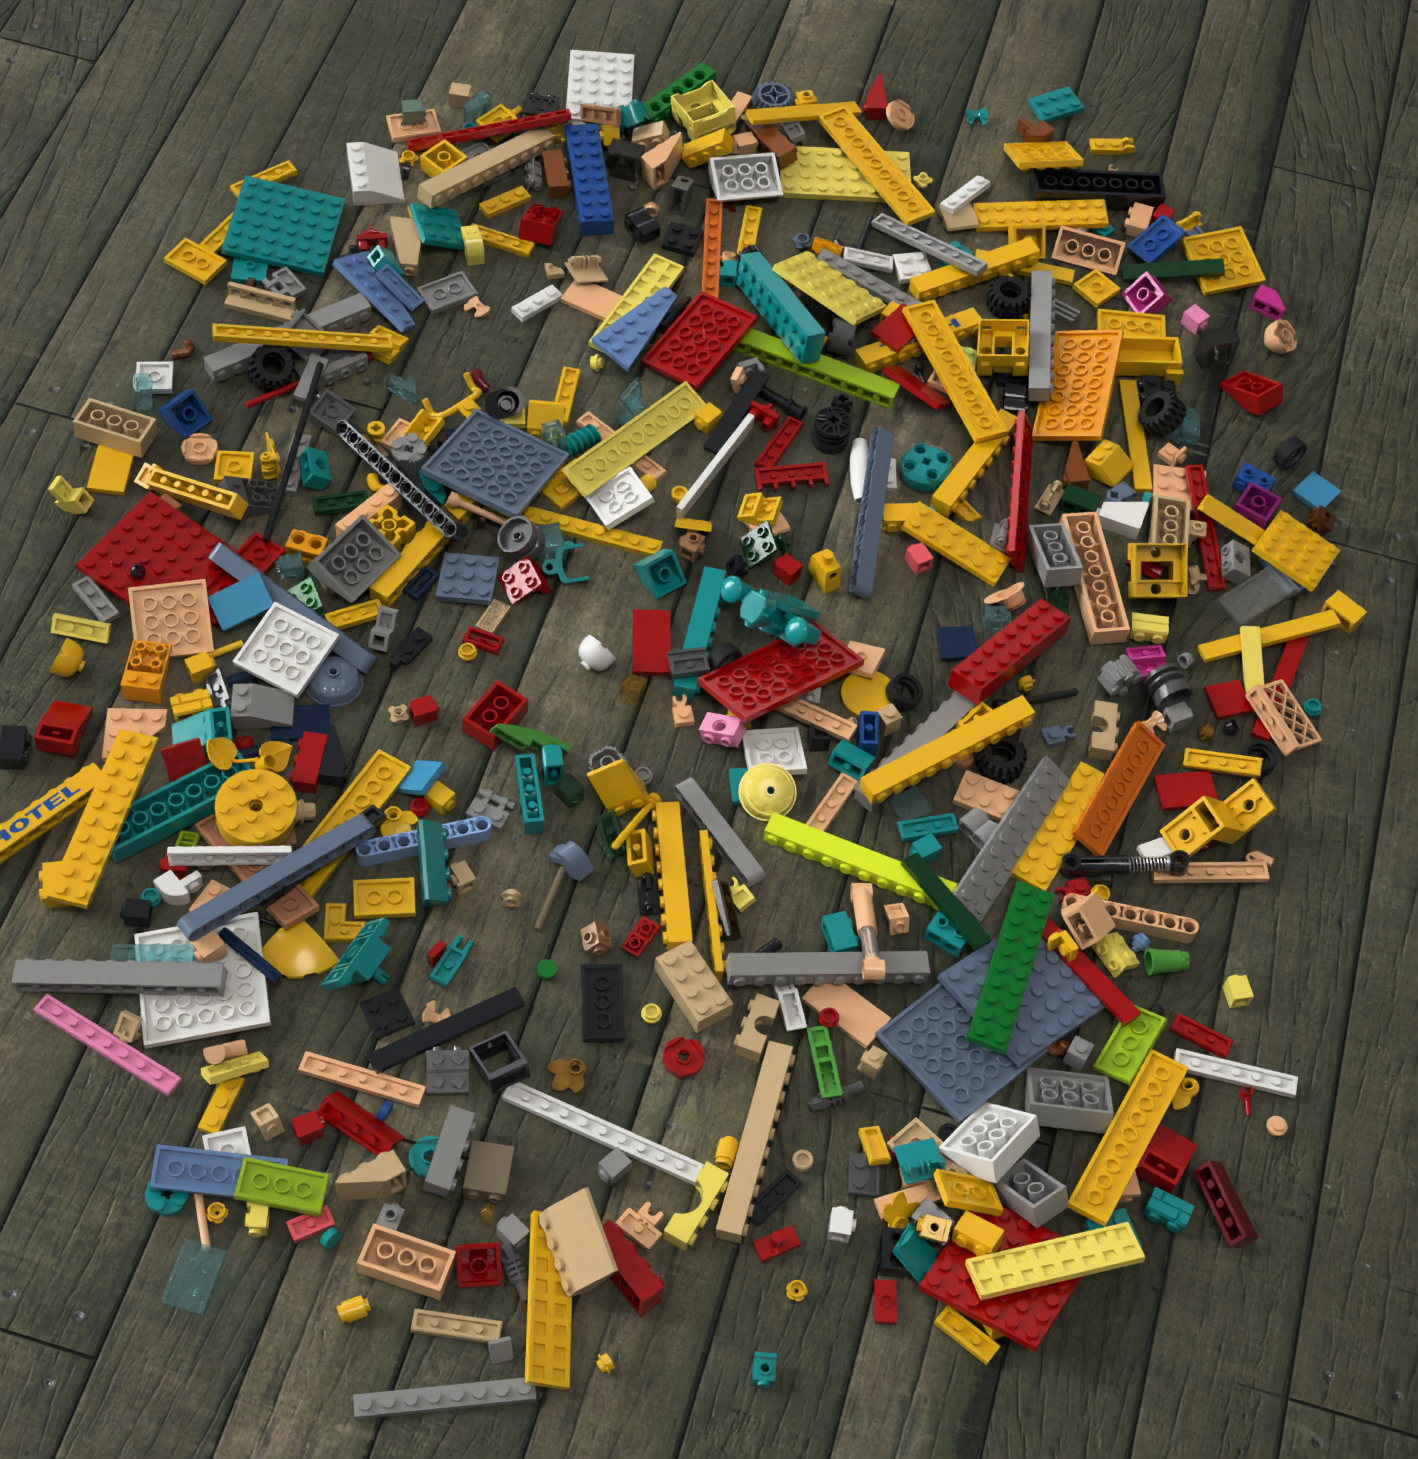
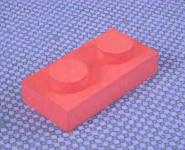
[286,1205,336,1244]

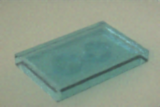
[161,1239,227,1317]

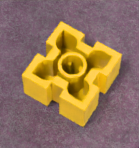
[369,504,416,552]

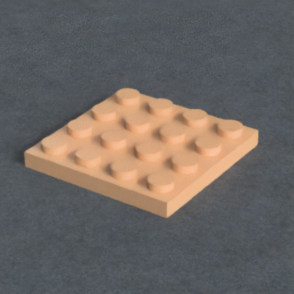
[128,579,214,659]

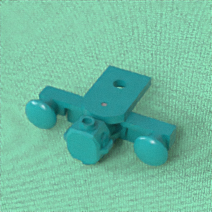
[720,576,822,648]

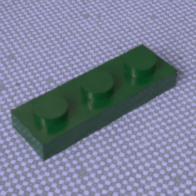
[312,490,368,516]

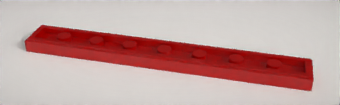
[1184,465,1226,592]
[1250,635,1310,742]
[1042,917,1141,1026]

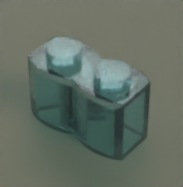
[464,89,492,126]
[133,373,155,410]

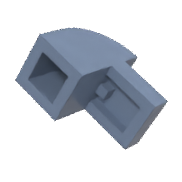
[548,841,594,881]

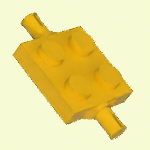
[476,104,523,143]

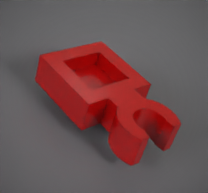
[1055,876,1091,903]

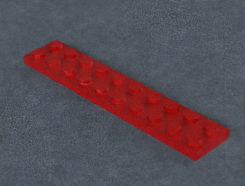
[1006,411,1033,573]

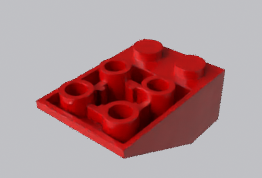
[518,203,564,245]
[34,700,93,757]
[1135,1124,1197,1194]

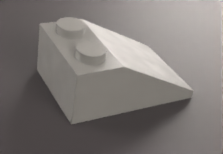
[230,683,295,729]

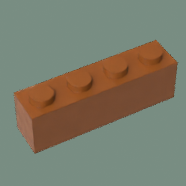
[745,120,798,169]

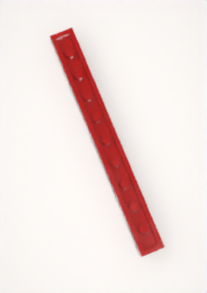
[407,109,572,153]

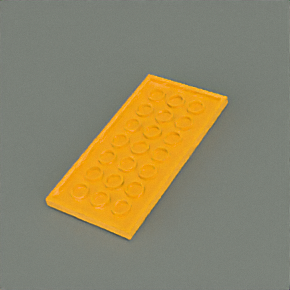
[1032,330,1124,441]

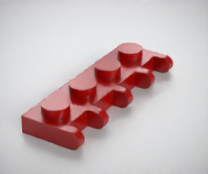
[754,462,829,492]

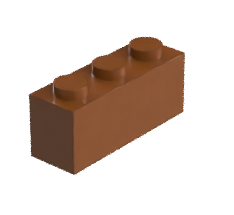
[541,150,571,199]

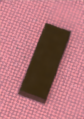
[712,879,741,941]

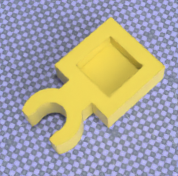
[730,877,757,912]

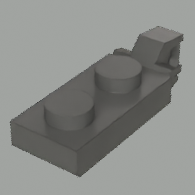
[204,668,232,714]

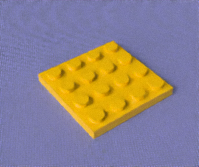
[1003,141,1084,171]
[1180,226,1266,296]
[1251,510,1340,592]

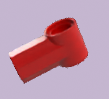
[1125,560,1165,580]

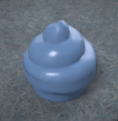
[1131,932,1152,952]

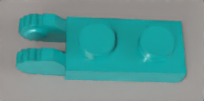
[429,934,474,989]

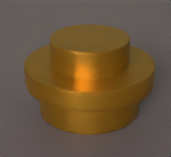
[1198,722,1214,741]

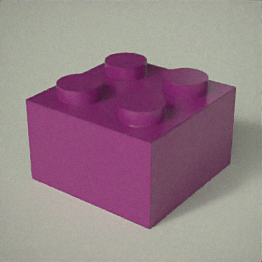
[1233,482,1282,530]

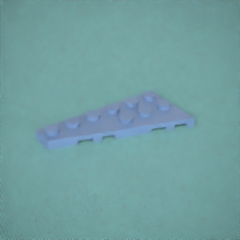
[332,250,416,333]

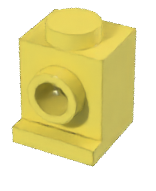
[245,1202,271,1238]

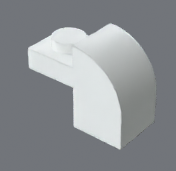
[153,869,203,906]

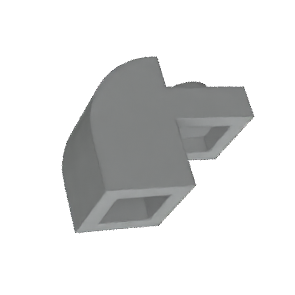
[368,605,399,652]

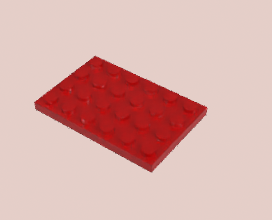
[641,291,758,391]

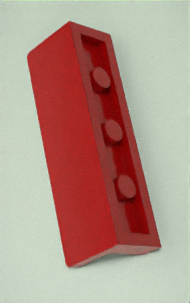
[317,1091,404,1156]

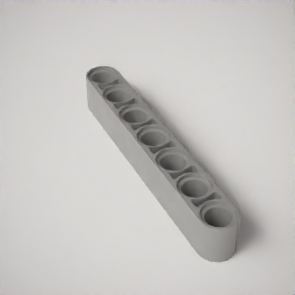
[673,777,766,889]

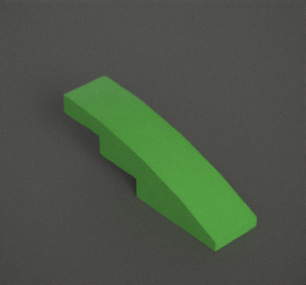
[489,724,572,756]
[807,1026,843,1100]

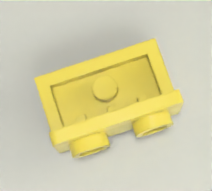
[1092,932,1140,978]

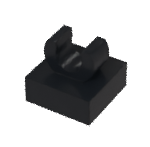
[726,554,749,577]

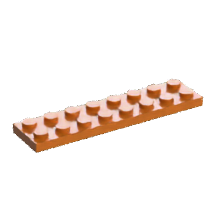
[1071,720,1165,855]

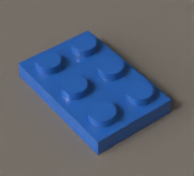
[1126,214,1187,263]

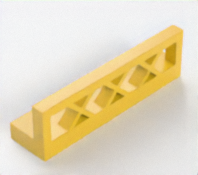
[1197,494,1265,546]

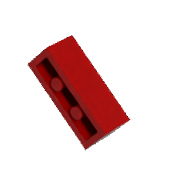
[290,731,328,794]

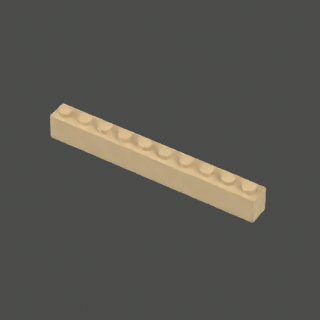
[417,126,555,209]
[716,1041,796,1244]

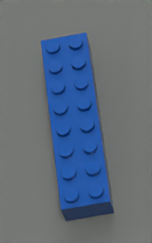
[564,124,614,236]

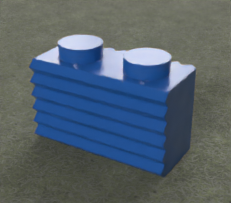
[857,711,879,756]

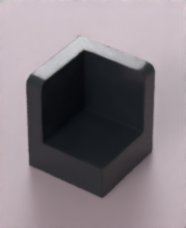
[807,724,831,752]

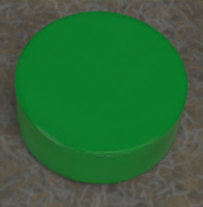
[537,959,558,981]

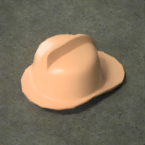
[983,582,1026,611]

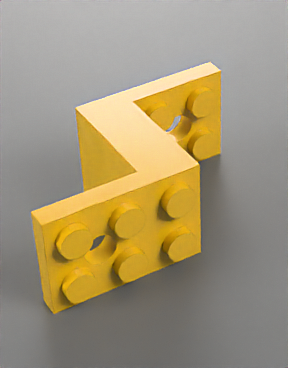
[1160,778,1277,857]

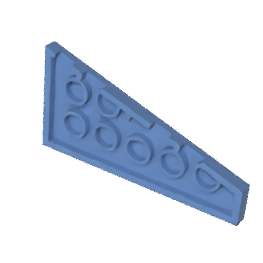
[592,286,678,372]

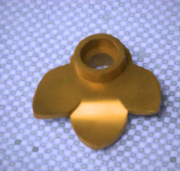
[547,1058,586,1094]

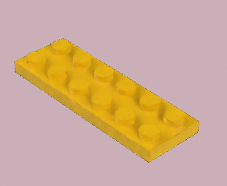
[901,501,1011,587]

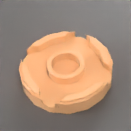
[886,100,915,131]
[181,433,218,465]

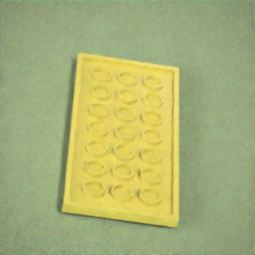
[780,146,911,203]

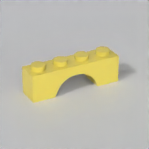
[663,1161,729,1251]

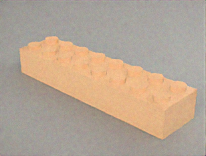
[1059,512,1130,645]

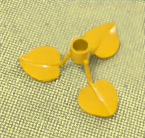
[207,737,293,812]

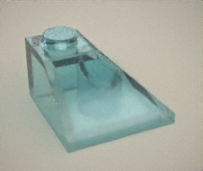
[616,377,645,425]

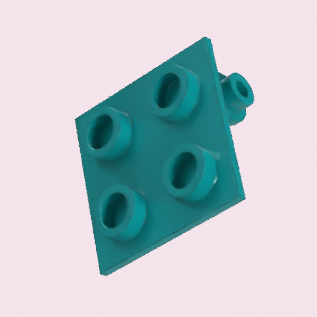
[893,1138,946,1185]

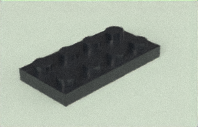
[581,964,625,1042]

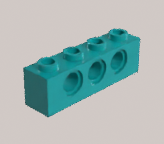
[515,753,545,834]

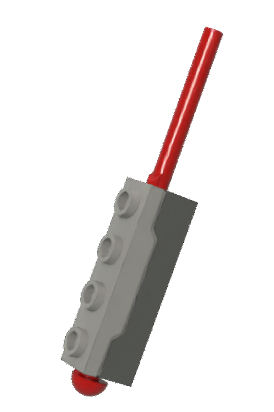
[244,350,372,409]

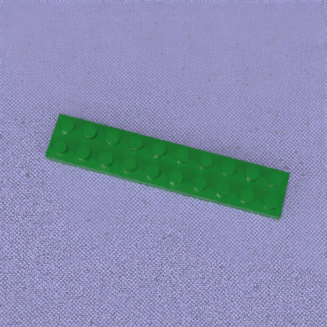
[965,880,1054,1055]

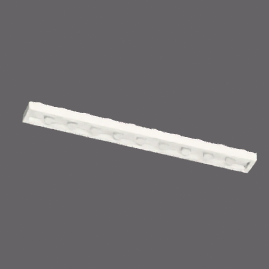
[502,1082,704,1186]

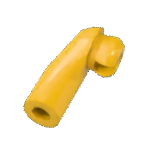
[367,473,385,492]

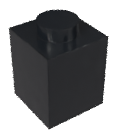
[120,898,153,928]

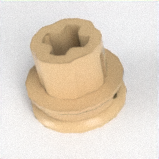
[295,799,316,824]

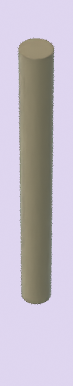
[533,865,566,932]

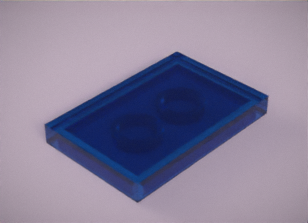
[271,704,330,742]

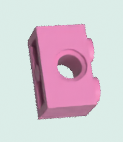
[699,712,746,748]

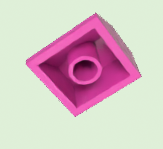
[1122,271,1173,314]

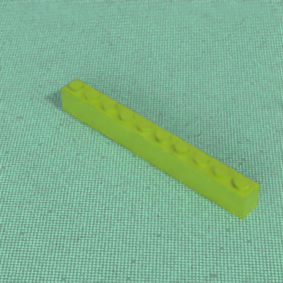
[733,328,900,410]

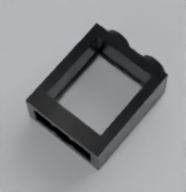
[469,1030,531,1094]

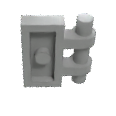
[262,266,307,304]
[466,788,516,832]

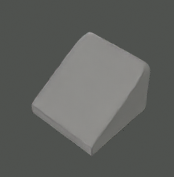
[488,1336,513,1364]

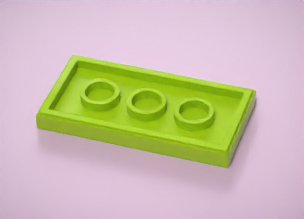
[1093,1004,1167,1086]
[233,1157,330,1217]

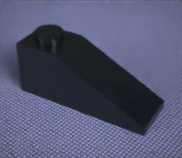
[318,725,349,788]

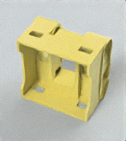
[671,80,736,141]

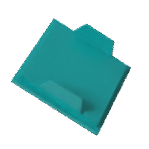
[893,1222,937,1284]

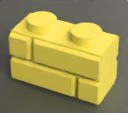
[1128,612,1169,644]

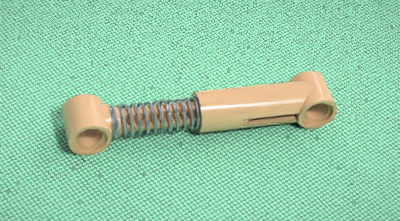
[850,883,885,980]

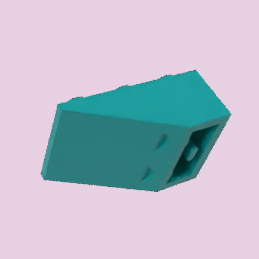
[172,707,233,755]

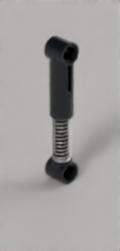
[1060,850,1190,879]

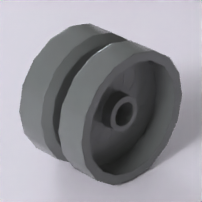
[497,516,545,562]

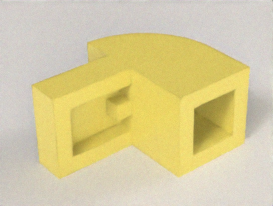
[461,225,485,266]
[48,476,94,514]

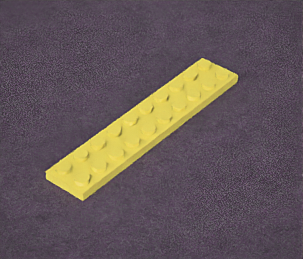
[562,381,706,498]

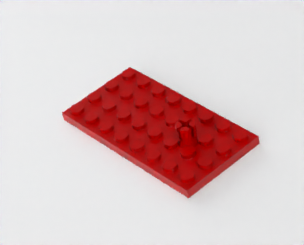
[698,622,864,724]

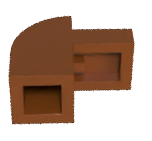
[1016,117,1055,143]

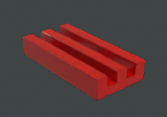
[462,626,505,656]

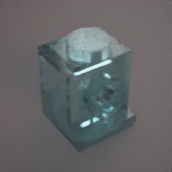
[275,551,303,579]
[982,604,1011,630]

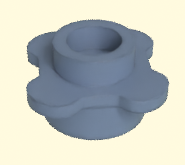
[793,233,812,249]

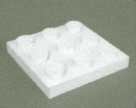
[586,466,655,530]
[741,727,807,775]

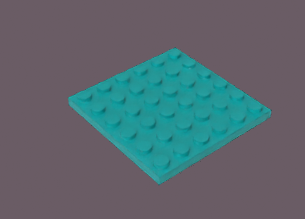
[221,175,346,277]

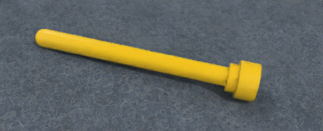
[612,793,662,850]

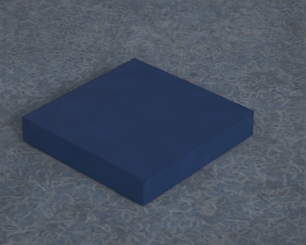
[936,626,977,662]

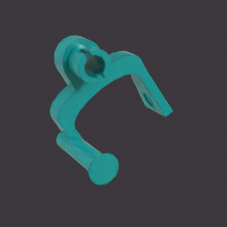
[542,541,589,584]

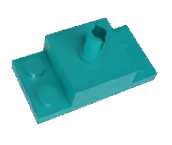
[321,917,391,991]

